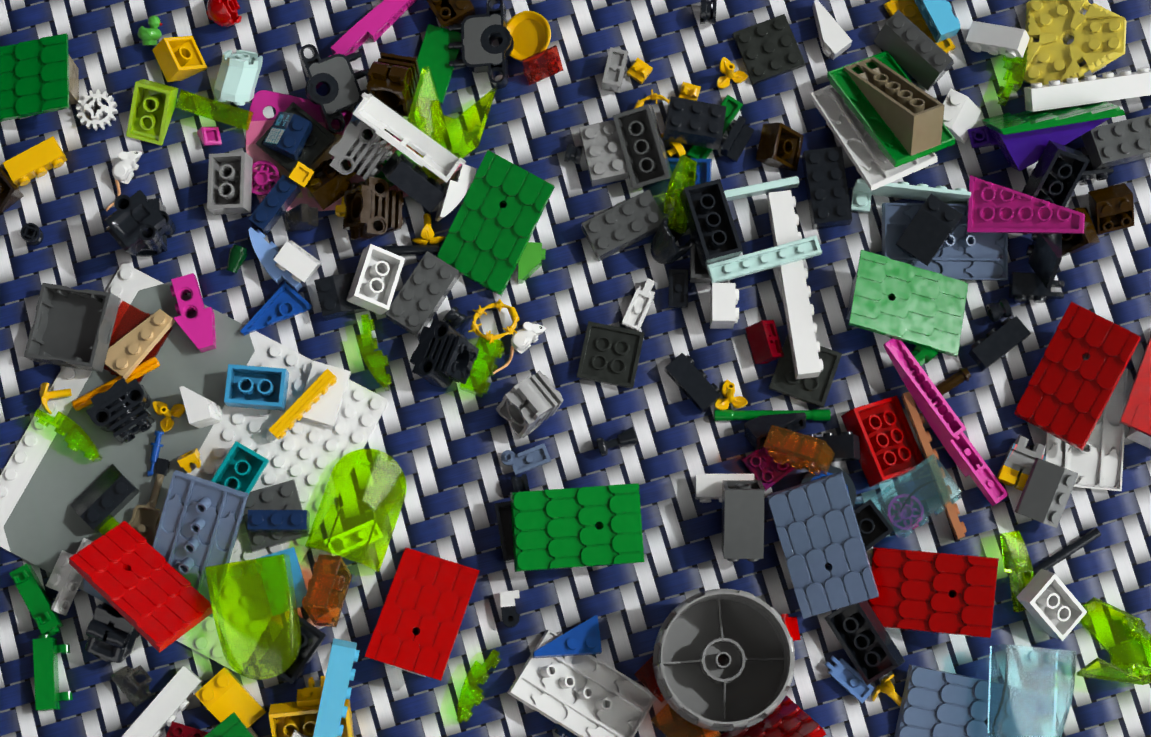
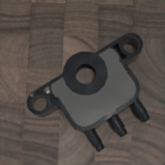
[448,0,514,89]
[298,44,369,133]

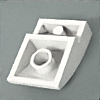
[435,164,477,221]

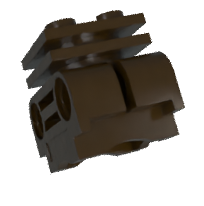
[366,52,422,117]
[343,176,404,241]

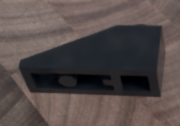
[744,412,806,451]

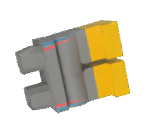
[996,435,1046,491]

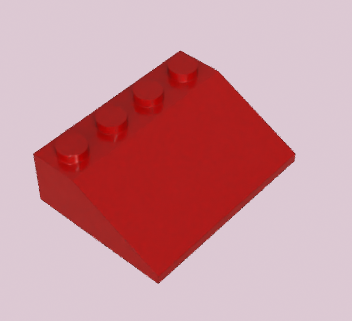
[841,396,926,487]

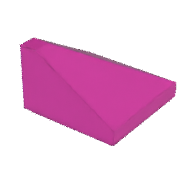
[197,127,222,146]

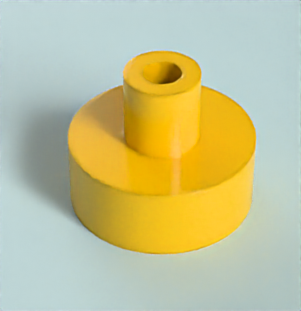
[666,141,686,158]

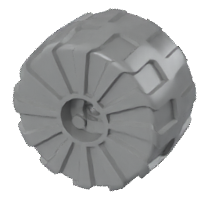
[653,589,795,731]

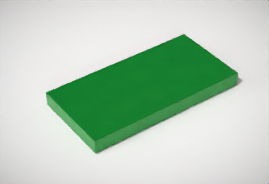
[417,24,461,104]

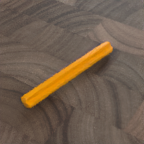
[72,357,160,411]

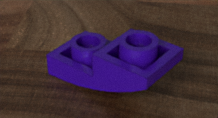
[967,125,998,148]

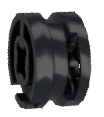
[700,0,717,24]

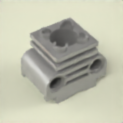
[329,119,394,180]
[496,370,564,439]

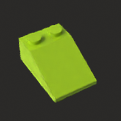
[126,79,179,146]

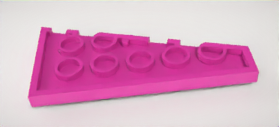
[967,175,1085,234]

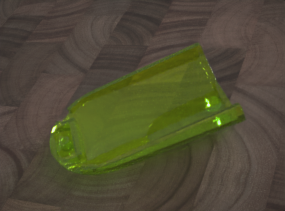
[305,449,406,573]

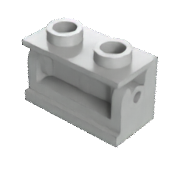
[602,47,628,93]

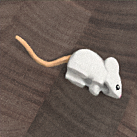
[106,151,142,211]
[493,322,546,375]

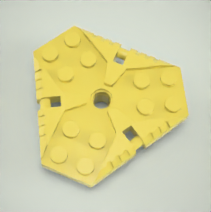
[1023,0,1126,85]

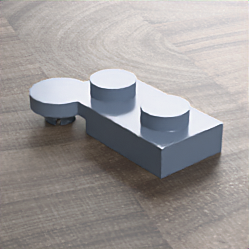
[501,443,551,476]

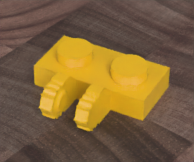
[297,676,325,708]

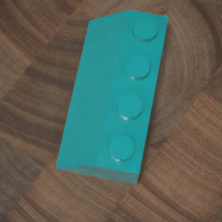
[211,441,269,495]

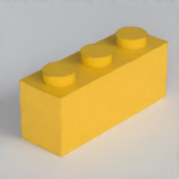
[3,136,67,187]

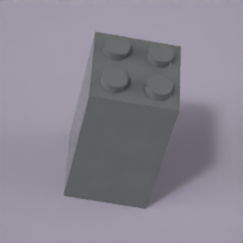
[721,480,765,562]

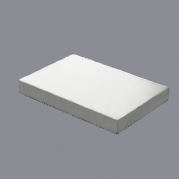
[302,361,351,427]

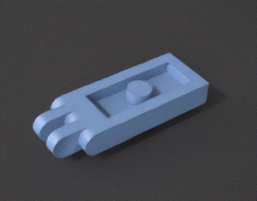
[825,656,875,704]

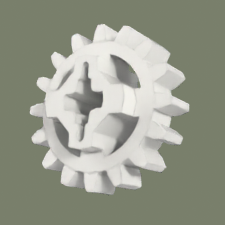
[76,89,118,131]

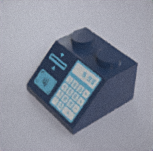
[263,112,313,161]

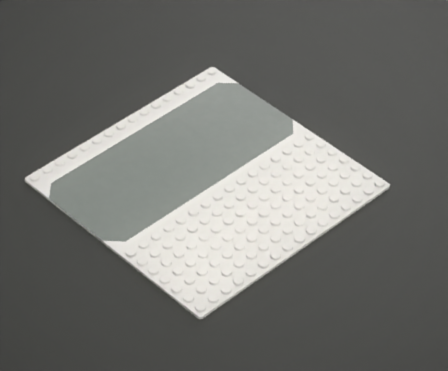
[0,263,388,673]

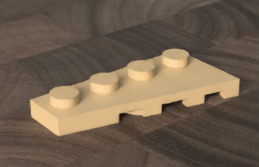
[105,309,176,380]

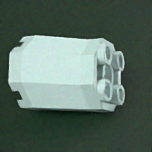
[213,50,263,106]

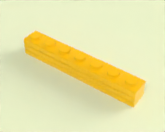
[269,369,337,440]

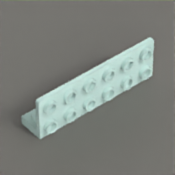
[851,178,971,213]

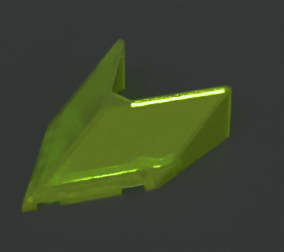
[407,66,497,180]
[1077,597,1151,685]

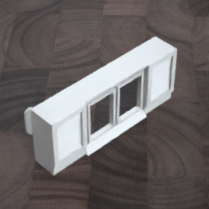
[353,92,466,183]

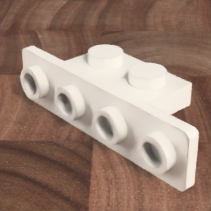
[46,538,93,616]

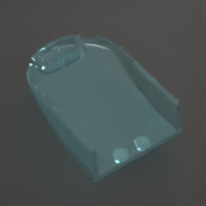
[988,644,1076,737]

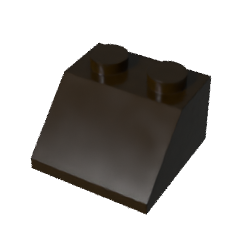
[756,123,804,171]
[1062,207,1100,257]

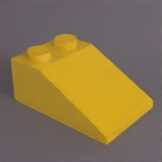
[195,667,266,728]

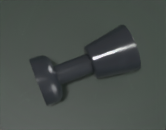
[596,427,638,457]

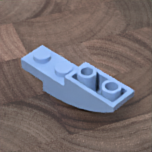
[248,227,303,292]

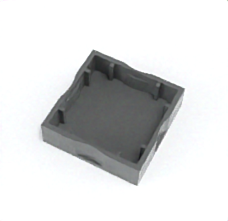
[24,283,121,372]

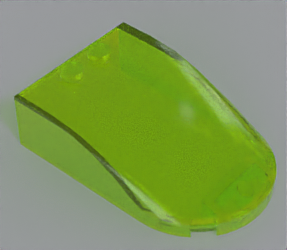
[205,554,301,680]

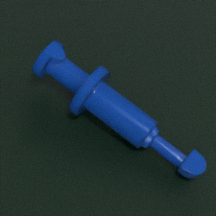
[147,431,164,476]

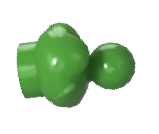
[138,15,163,46]

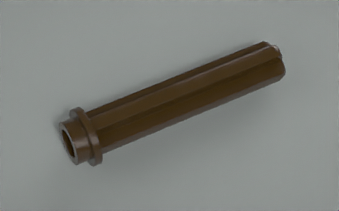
[936,367,971,396]

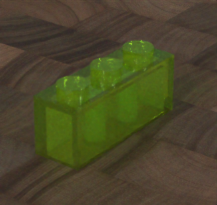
[460,334,505,397]

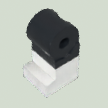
[499,590,520,628]

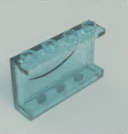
[871,453,963,539]

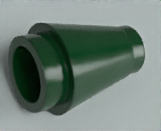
[226,244,248,273]

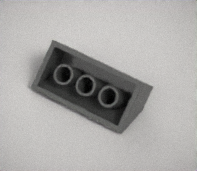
[874,10,954,91]

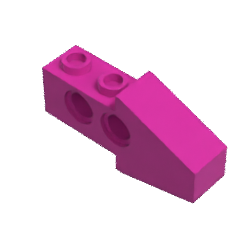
[170,273,216,353]

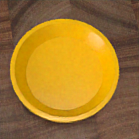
[507,11,551,61]

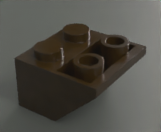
[426,0,475,27]
[305,158,352,210]
[1088,183,1134,235]

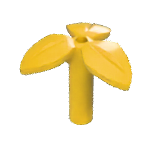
[716,57,748,89]
[412,214,445,245]
[714,380,748,410]
[39,382,72,414]
[152,401,185,432]
[872,674,902,706]

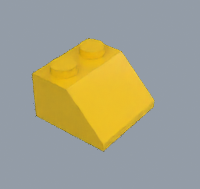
[152,36,208,82]

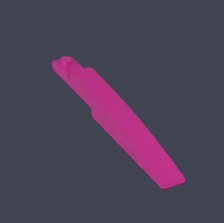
[316,0,417,89]
[883,338,1009,507]

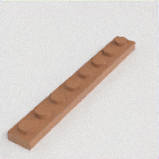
[901,392,967,541]

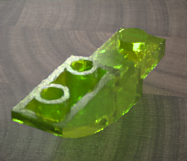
[997,50,1027,106]
[176,89,253,130]
[663,155,697,234]
[356,314,392,391]
[34,409,103,461]
[1000,531,1034,612]
[457,649,501,724]

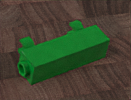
[9,563,64,636]
[32,634,73,711]

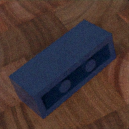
[249,175,301,235]
[247,510,310,532]

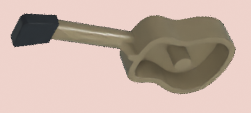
[128,458,170,546]

